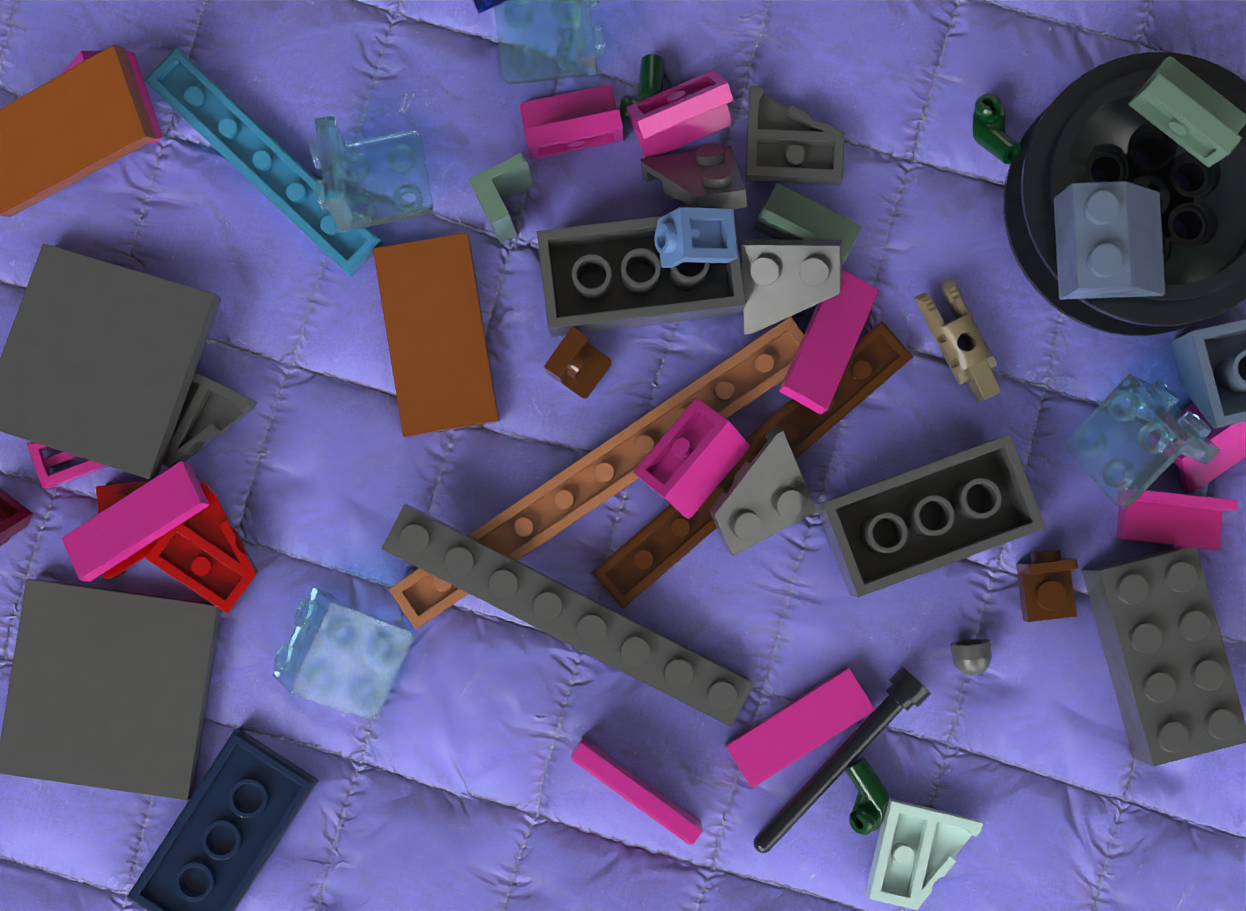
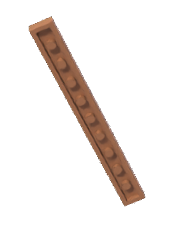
[389,316,804,630]

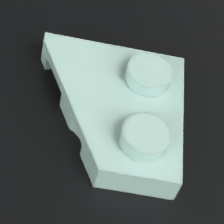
[865,798,983,910]

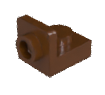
[543,326,612,399]
[1016,550,1078,622]

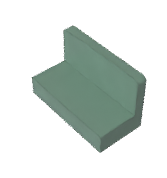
[1128,57,1246,168]
[469,153,533,244]
[754,183,862,264]

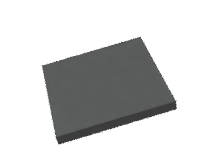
[0,243,221,480]
[0,579,221,800]

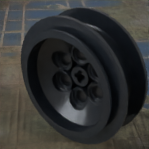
[1003,52,1246,336]

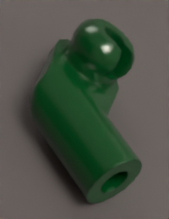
[620,54,664,122]
[973,93,1021,165]
[845,757,889,835]

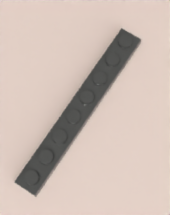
[381,504,754,727]

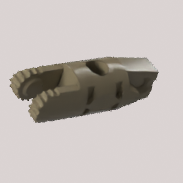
[914,278,1001,402]

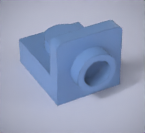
[655,207,738,268]

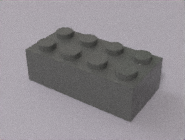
[537,211,745,337]
[815,434,1046,597]
[1082,546,1246,767]

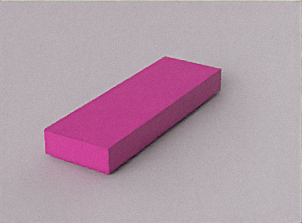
[779,269,879,415]
[62,461,209,582]
[725,667,875,788]
[571,736,703,845]

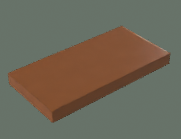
[0,45,157,217]
[373,233,500,438]

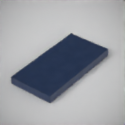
[127,728,319,911]

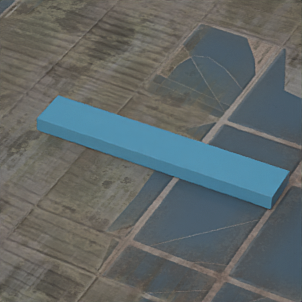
[144,47,384,277]

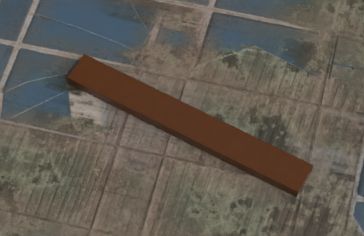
[591,321,914,609]

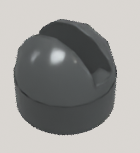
[951,639,992,676]

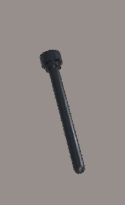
[753,666,931,853]

